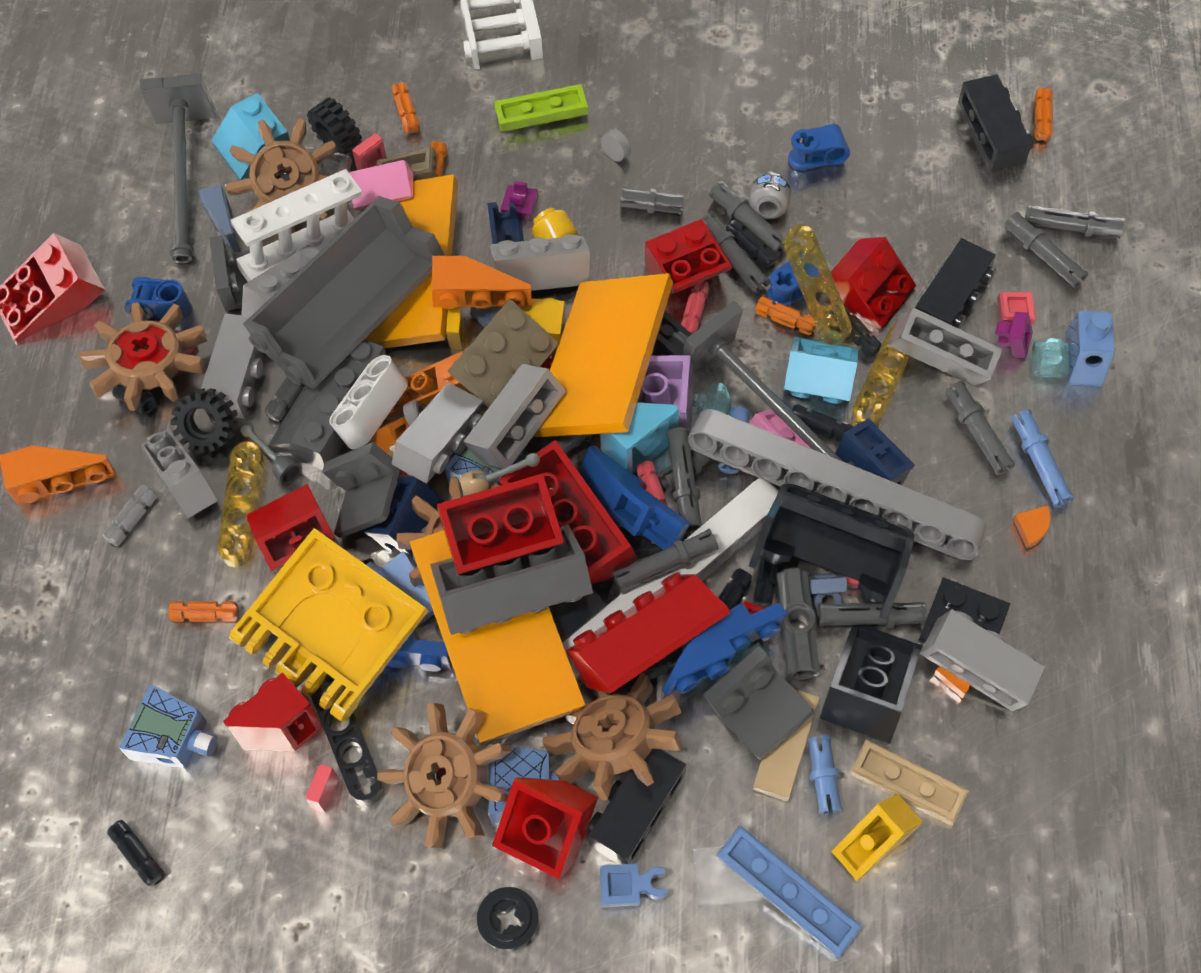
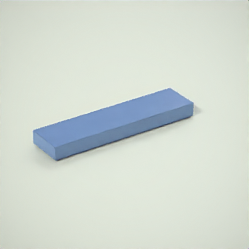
[715,825,862,958]

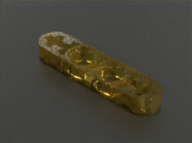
[783,224,852,345]
[851,322,911,427]
[217,441,264,568]

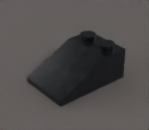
[819,625,922,744]

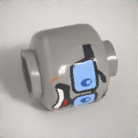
[749,172,791,219]

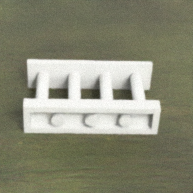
[459,0,543,70]
[231,169,362,282]

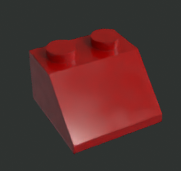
[492,777,598,879]

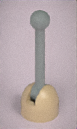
[460,453,540,496]

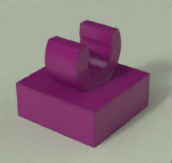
[500,181,539,222]
[995,312,1033,358]

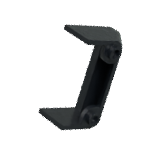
[749,484,915,620]

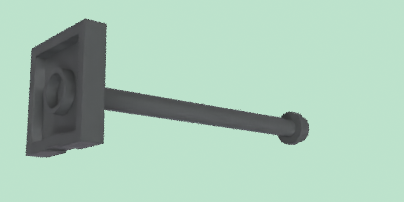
[140,73,216,263]
[683,301,855,466]

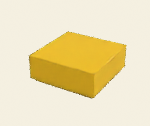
[446,307,464,350]

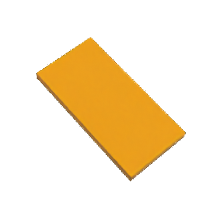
[365,174,458,348]
[534,273,673,437]
[409,531,585,746]

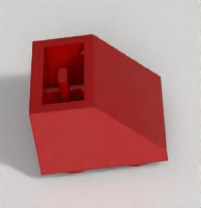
[645,219,732,294]
[823,237,917,329]
[245,484,339,575]
[223,673,323,751]

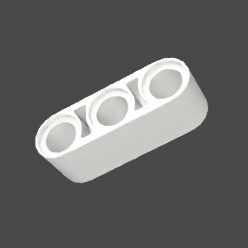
[329,355,408,449]

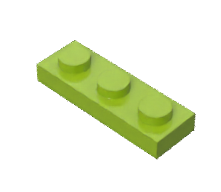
[494,84,589,132]

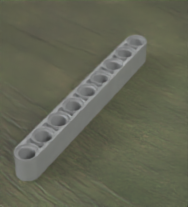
[688,409,986,560]

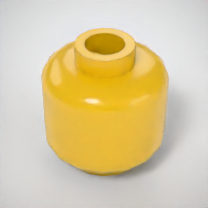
[531,208,578,239]

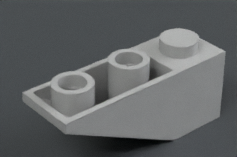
[140,429,218,518]

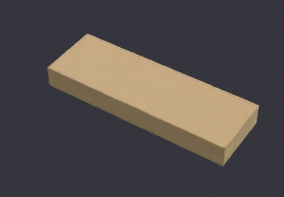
[752,689,820,802]
[849,739,969,826]

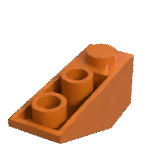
[431,256,531,309]
[386,351,475,418]
[0,445,116,505]

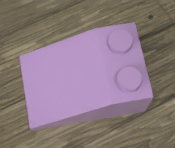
[637,355,694,434]

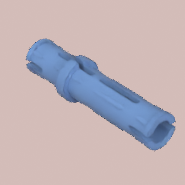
[1011,409,1075,508]

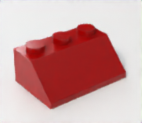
[437,473,564,575]

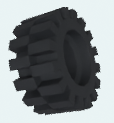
[307,97,362,157]
[171,388,238,453]

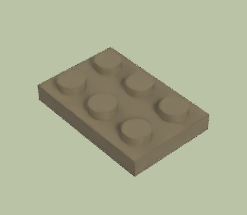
[447,299,559,408]

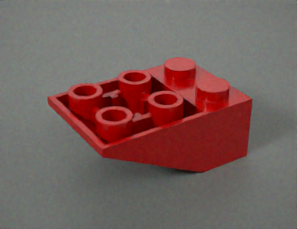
[0,233,105,342]

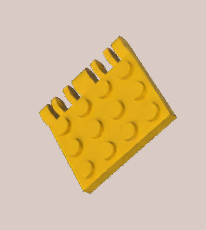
[229,528,428,722]

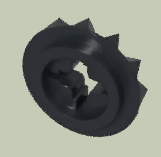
[477,887,539,951]

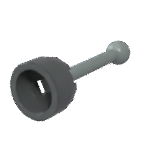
[241,424,302,485]

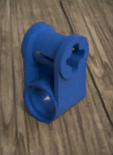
[788,124,850,171]
[767,251,828,307]
[124,277,192,320]

